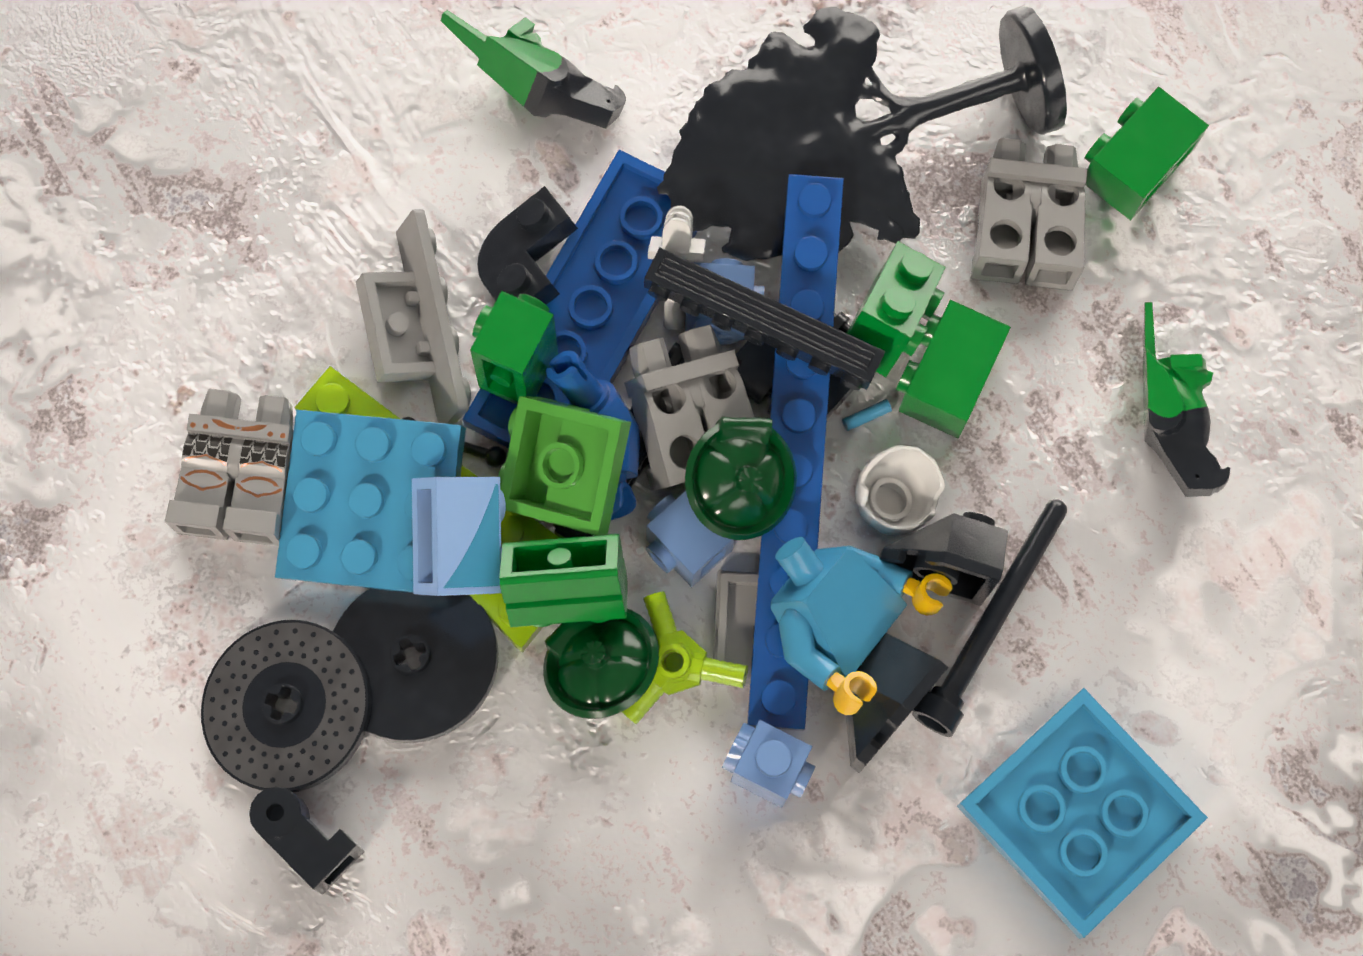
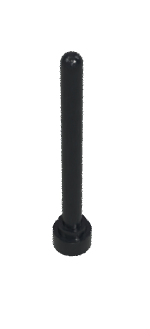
[912,499,1067,737]

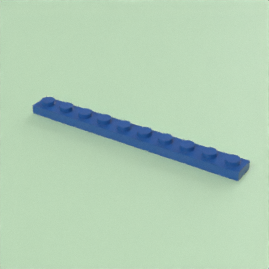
[747,174,844,731]

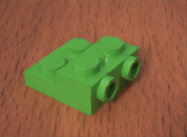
[498,396,631,535]

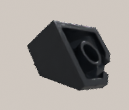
[879,512,1008,606]
[846,633,949,773]

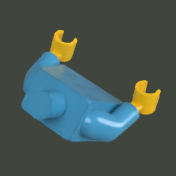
[771,537,953,715]

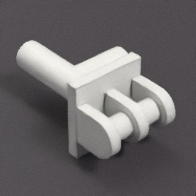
[648,206,706,330]

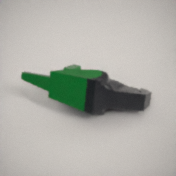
[440,10,626,129]
[1142,302,1230,497]

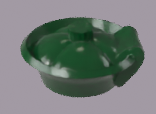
[685,416,797,540]
[543,608,659,719]

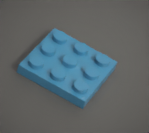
[275,410,466,593]
[957,688,1208,939]

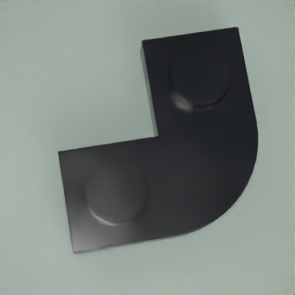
[477,186,578,305]

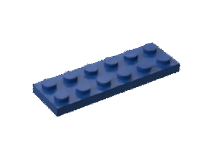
[462,150,698,449]

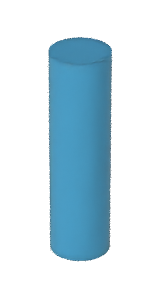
[842,399,892,431]

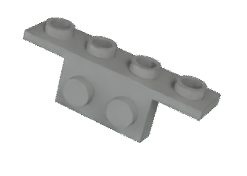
[356,209,471,424]

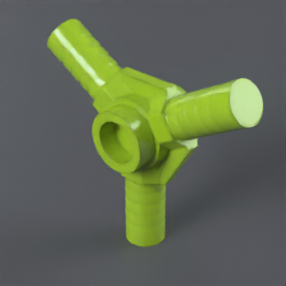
[622,591,748,724]

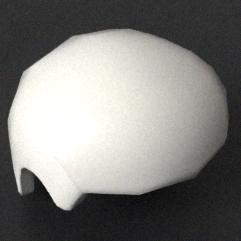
[855,445,945,535]

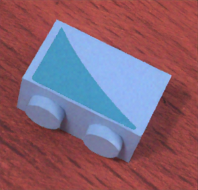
[412,477,506,596]

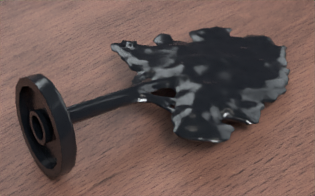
[657,5,1067,261]

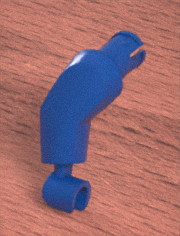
[546,350,640,521]

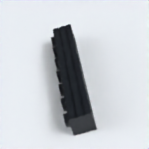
[644,247,885,391]

